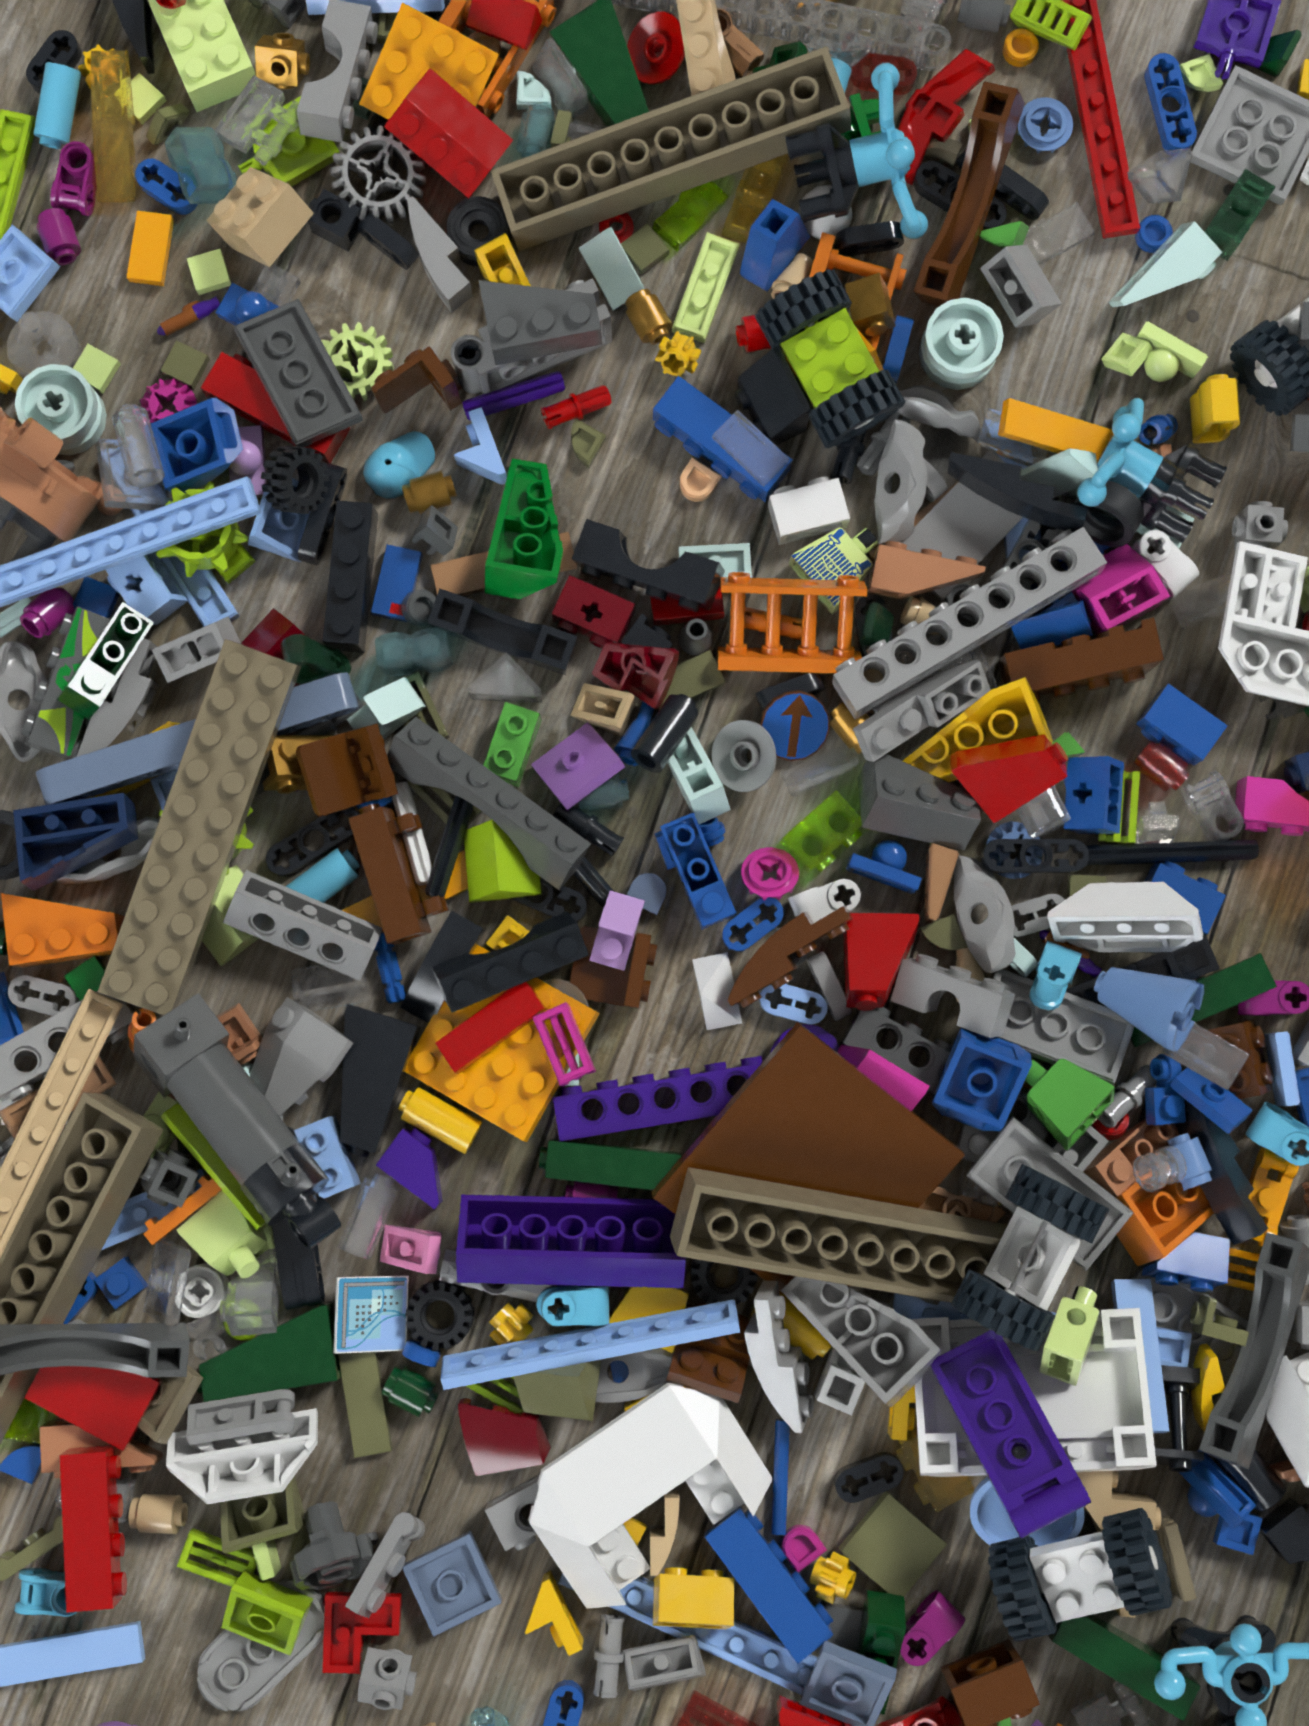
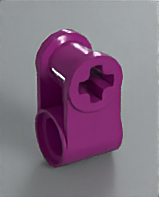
[50,141,101,217]
[1238,980,1309,1016]
[900,1590,965,1666]

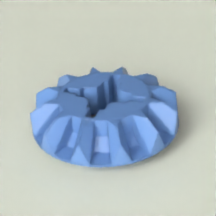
[1017,97,1073,153]
[986,821,1043,879]

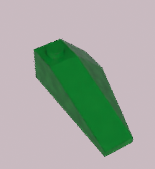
[485,458,563,599]

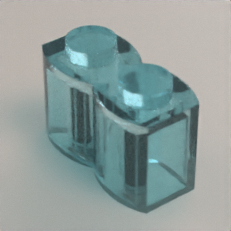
[165,127,237,204]
[375,628,453,676]

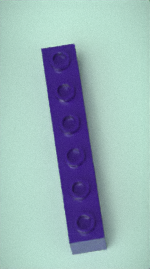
[553,1056,763,1141]

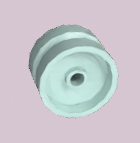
[919,298,1004,390]
[15,364,107,455]

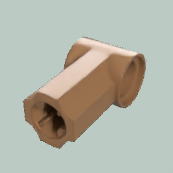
[717,8,764,78]

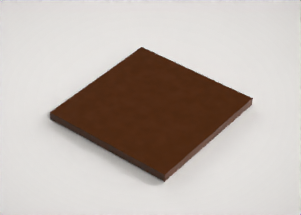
[651,1021,965,1294]

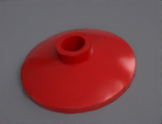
[627,11,685,85]

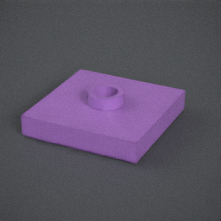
[531,722,625,810]

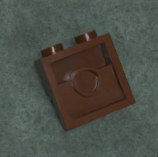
[666,1303,750,1403]

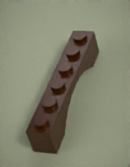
[913,81,1025,307]

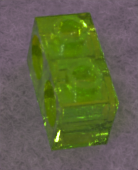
[780,790,863,874]

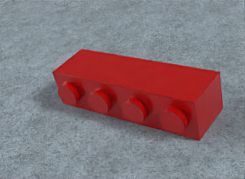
[201,352,350,464]
[59,1445,127,1613]

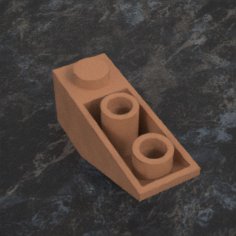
[867,541,986,600]
[1083,1118,1179,1198]
[40,1420,163,1478]

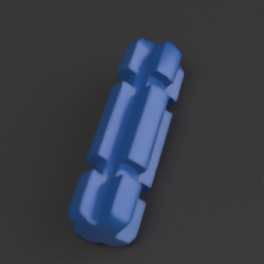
[374,933,406,1004]

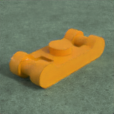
[1248,1147,1299,1247]

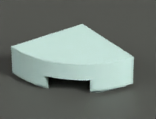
[516,71,552,110]

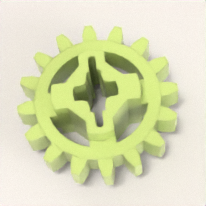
[321,322,394,401]

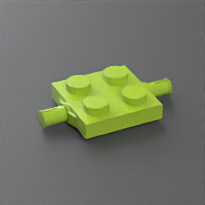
[237,96,340,187]

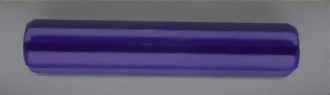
[463,371,565,420]

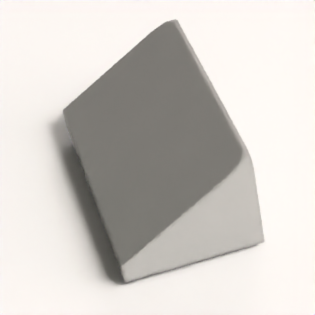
[622,1635,706,1691]

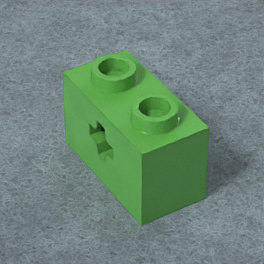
[483,702,542,787]

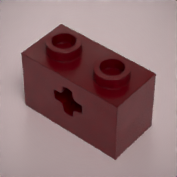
[552,575,635,649]

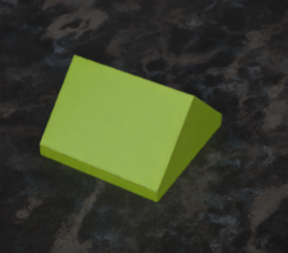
[464,819,542,903]
[221,1570,314,1656]

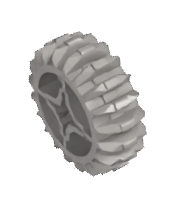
[330,125,426,224]

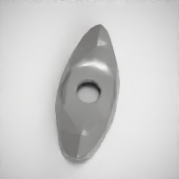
[897,385,981,442]
[874,420,927,545]
[0,641,47,763]
[56,817,159,885]
[954,855,1016,973]
[596,1348,673,1403]

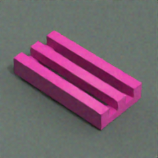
[532,1002,596,1086]

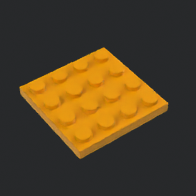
[405,945,600,1142]

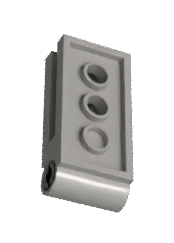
[451,278,612,394]

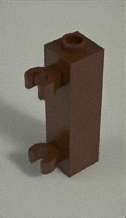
[348,803,449,944]

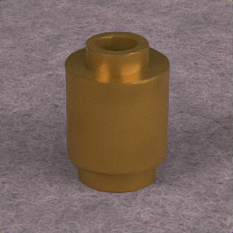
[625,289,673,345]
[402,470,457,514]
[830,702,870,754]

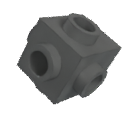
[140,1149,198,1208]

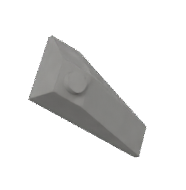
[250,997,353,1121]
[781,1276,942,1407]

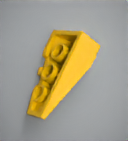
[903,677,1053,782]

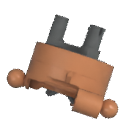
[0,406,124,562]

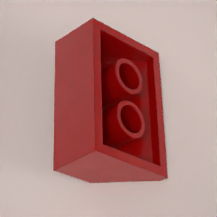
[384,68,513,199]

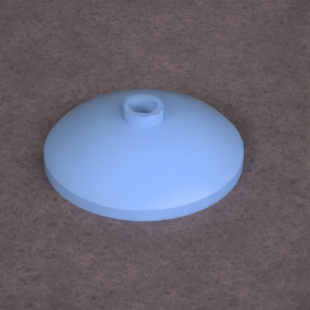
[970,1476,1084,1546]

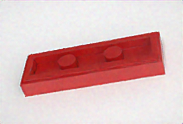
[435,981,547,1074]

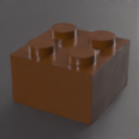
[940,1639,1040,1726]

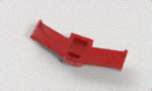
[898,49,995,185]

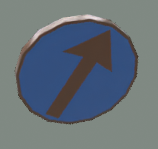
[759,690,830,761]

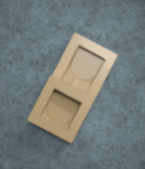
[650,1490,680,1576]

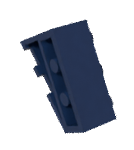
[13,793,139,891]

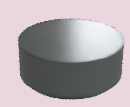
[401,589,436,626]

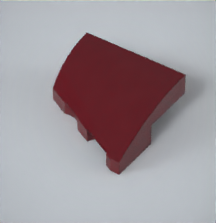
[591,642,679,709]
[458,1398,551,1476]

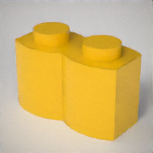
[1190,374,1240,443]

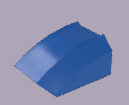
[150,398,243,493]
[931,1028,1032,1131]

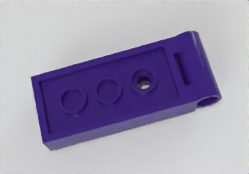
[930,1330,1091,1539]

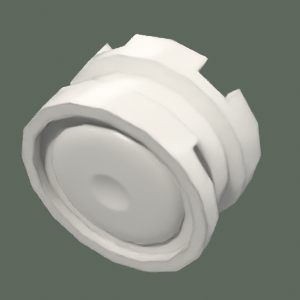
[172,1263,230,1318]

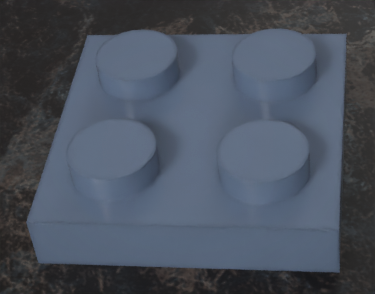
[402,1531,502,1637]
[799,1641,897,1726]

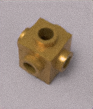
[255,33,310,89]

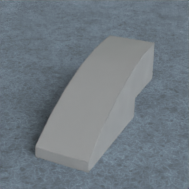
[407,196,473,313]

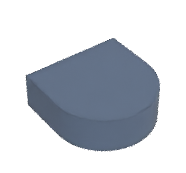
[627,873,666,916]

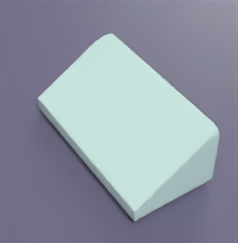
[579,227,645,311]
[1020,448,1098,498]

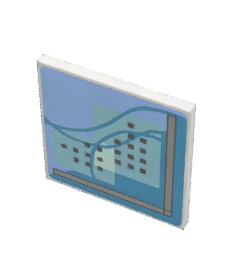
[333,1275,409,1354]

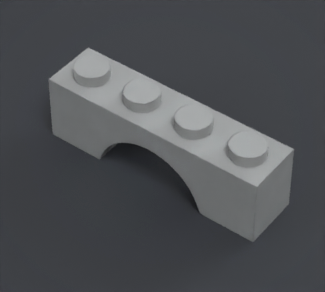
[297,0,378,142]

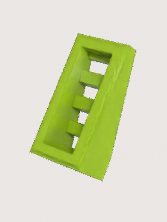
[1010,0,1092,51]

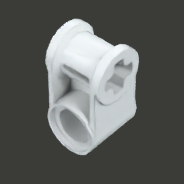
[1131,530,1199,600]
[788,879,861,923]

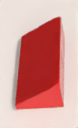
[466,0,543,50]
[650,586,725,626]

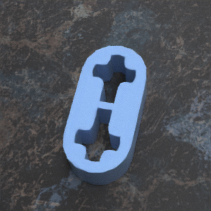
[759,984,827,1025]

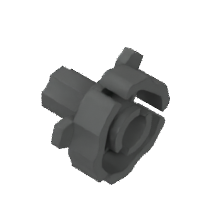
[290,1501,378,1590]

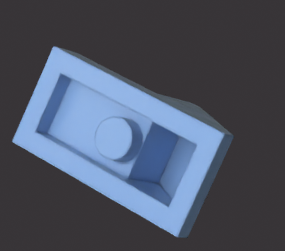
[454,407,507,485]

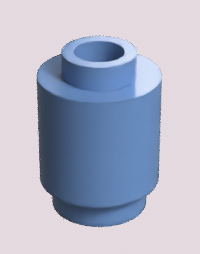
[1163,1133,1212,1191]

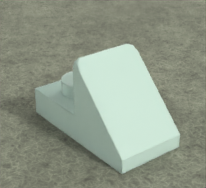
[347,677,426,739]

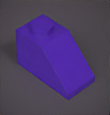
[376,1127,443,1209]

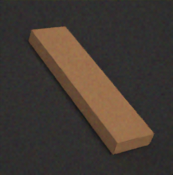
[430,532,577,596]

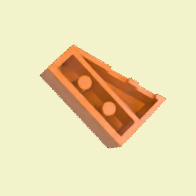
[1,893,125,968]

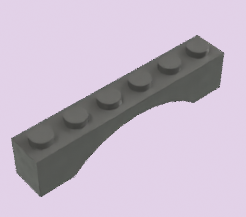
[387,717,591,890]
[1199,1232,1309,1470]
[0,1323,190,1378]

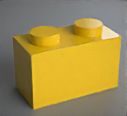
[652,1567,734,1630]

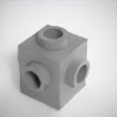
[1232,501,1288,550]
[357,1647,417,1710]

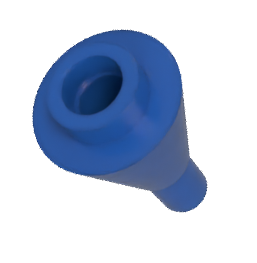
[614,701,655,766]

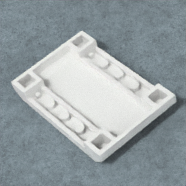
[911,1308,1156,1477]

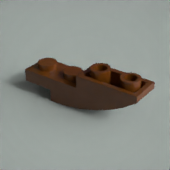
[727,906,853,1008]

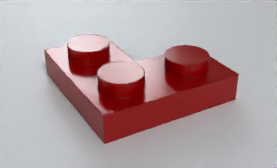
[322,1591,402,1674]

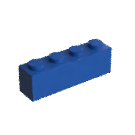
[653,376,793,502]
[704,1506,834,1664]

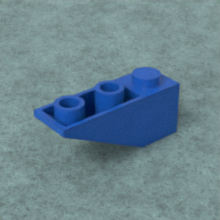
[660,812,736,930]

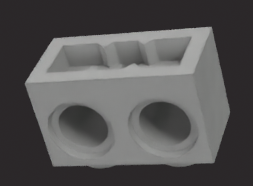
[152,616,241,683]

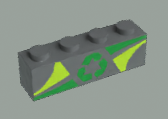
[21,606,110,760]

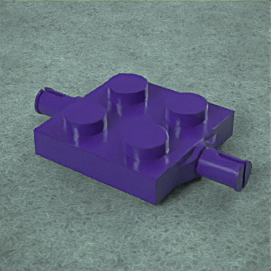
[1193,0,1281,79]

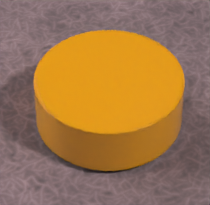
[1002,28,1039,67]

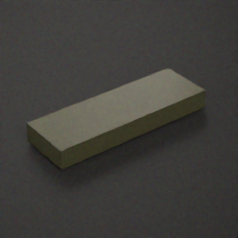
[338,1352,393,1458]

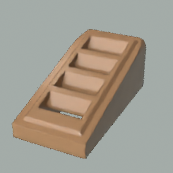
[924,843,959,923]

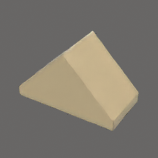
[570,683,635,737]

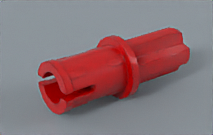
[541,385,612,429]

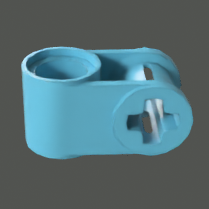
[1029,940,1082,1010]
[1245,1102,1309,1166]
[536,1286,610,1326]
[14,1568,77,1617]

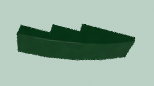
[1130,953,1277,1047]

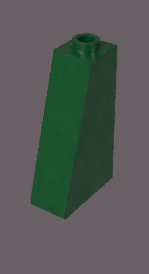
[549,0,649,127]
[539,1139,682,1190]
[196,1301,341,1402]
[1048,1615,1201,1721]

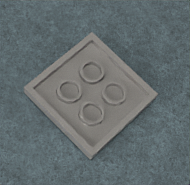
[1187,65,1309,205]

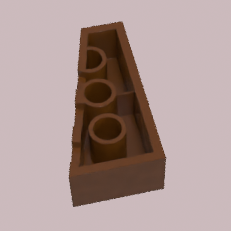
[999,617,1164,701]

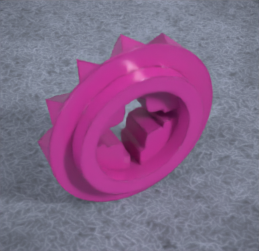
[140,378,197,428]
[741,847,799,901]

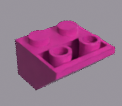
[1071,544,1170,635]

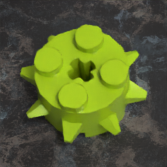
[156,482,249,578]

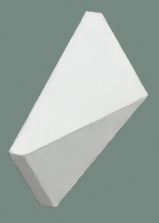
[692,952,742,1030]

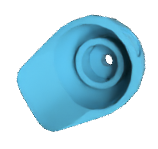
[363,431,435,499]

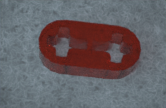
[850,53,917,95]

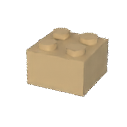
[206,167,314,267]

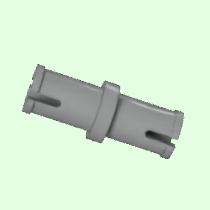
[1098,1064,1156,1128]
[593,1614,625,1698]

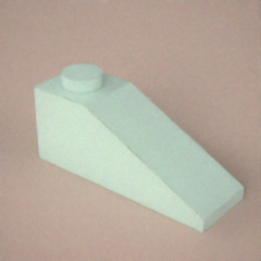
[1108,221,1222,307]
[667,727,731,824]

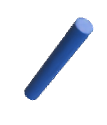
[771,1419,790,1535]

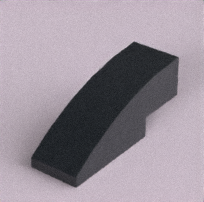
[401,910,486,1023]

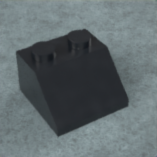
[734,346,811,446]

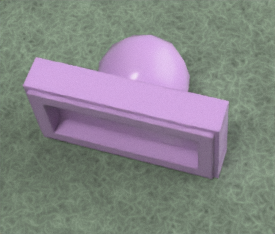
[229,425,267,498]

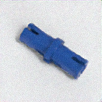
[1139,414,1178,445]

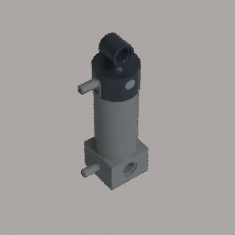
[134,993,341,1250]

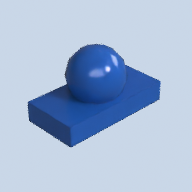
[215,283,279,326]
[846,839,922,894]
[1179,1450,1256,1529]

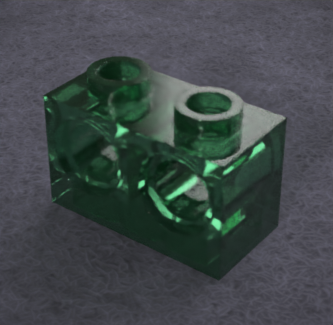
[1205,168,1275,261]

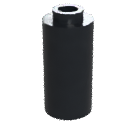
[631,694,699,773]
[1214,1449,1287,1511]

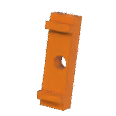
[143,1174,222,1245]

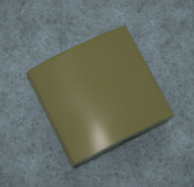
[838,1491,947,1596]

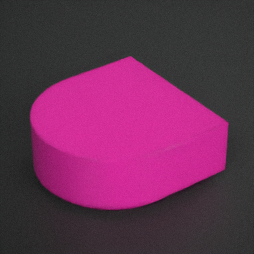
[782,1525,827,1572]

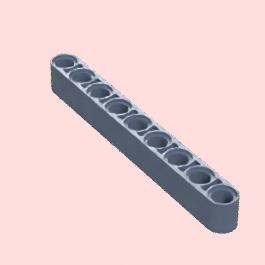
[35,673,359,805]

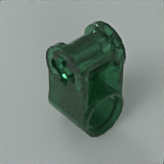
[280,634,351,685]

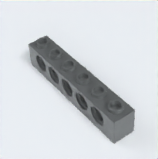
[840,1007,1048,1141]

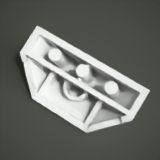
[1047,882,1203,952]
[166,1408,318,1504]

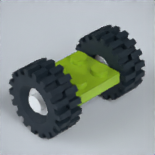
[755,269,905,449]

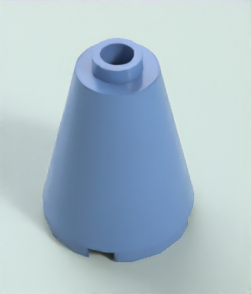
[1094,967,1204,1052]

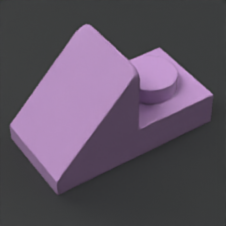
[589,891,645,971]

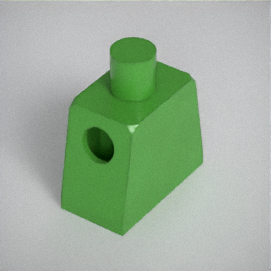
[1025,1058,1115,1151]

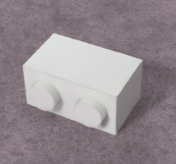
[768,476,850,545]

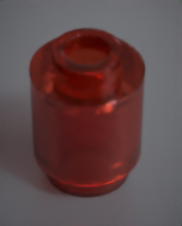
[1133,740,1190,792]

